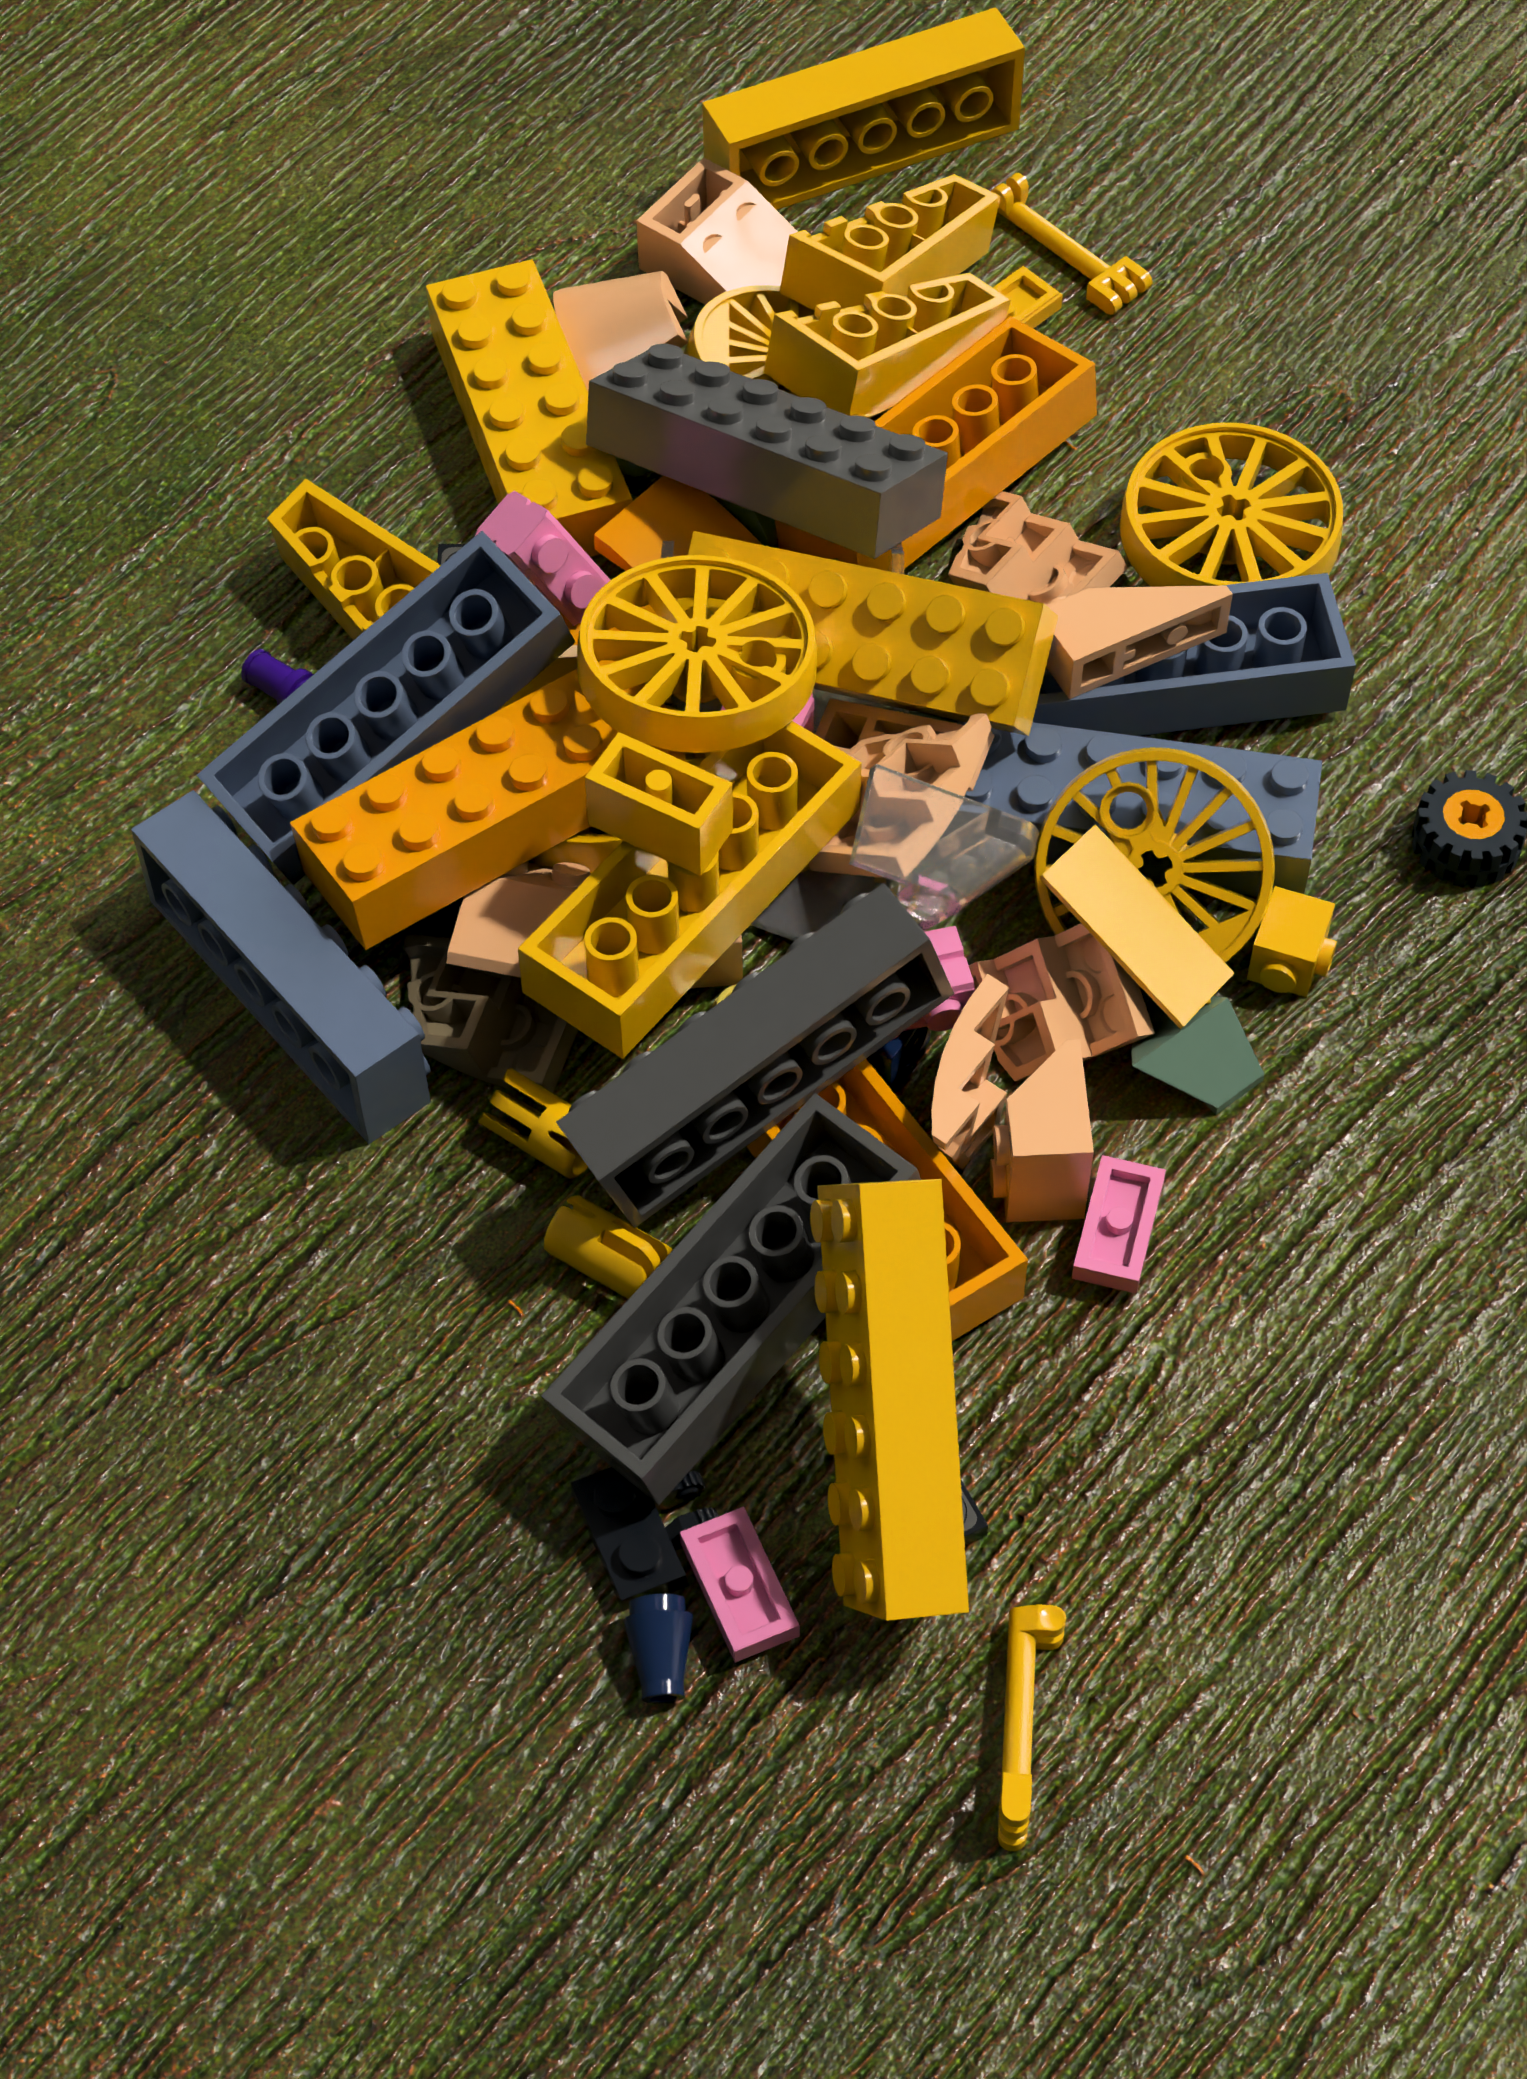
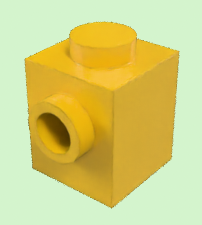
[1247,886,1337,997]

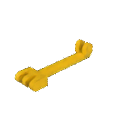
[991,173,1153,315]
[998,1604,1066,1851]

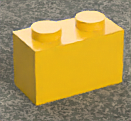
[585,732,733,876]

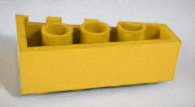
[779,174,1001,311]
[764,273,1011,418]
[267,478,441,640]

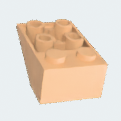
[636,157,798,305]

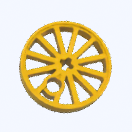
[1120,423,1343,587]
[577,555,817,753]

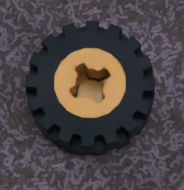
[1411,770,1527,887]

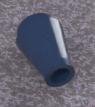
[623,1594,693,1703]

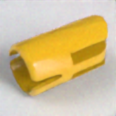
[478,1068,588,1179]
[544,1195,673,1299]

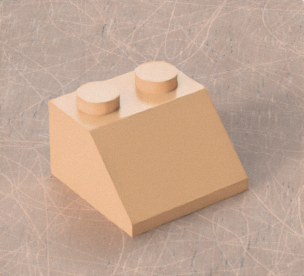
[446,861,590,978]
[990,1039,1094,1223]

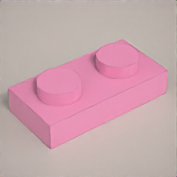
[1072,1155,1166,1294]
[680,1507,800,1663]

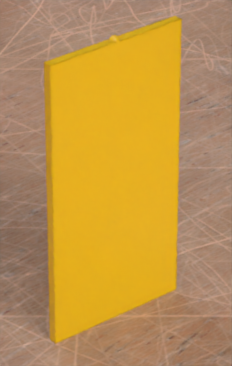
[1039,824,1234,1029]

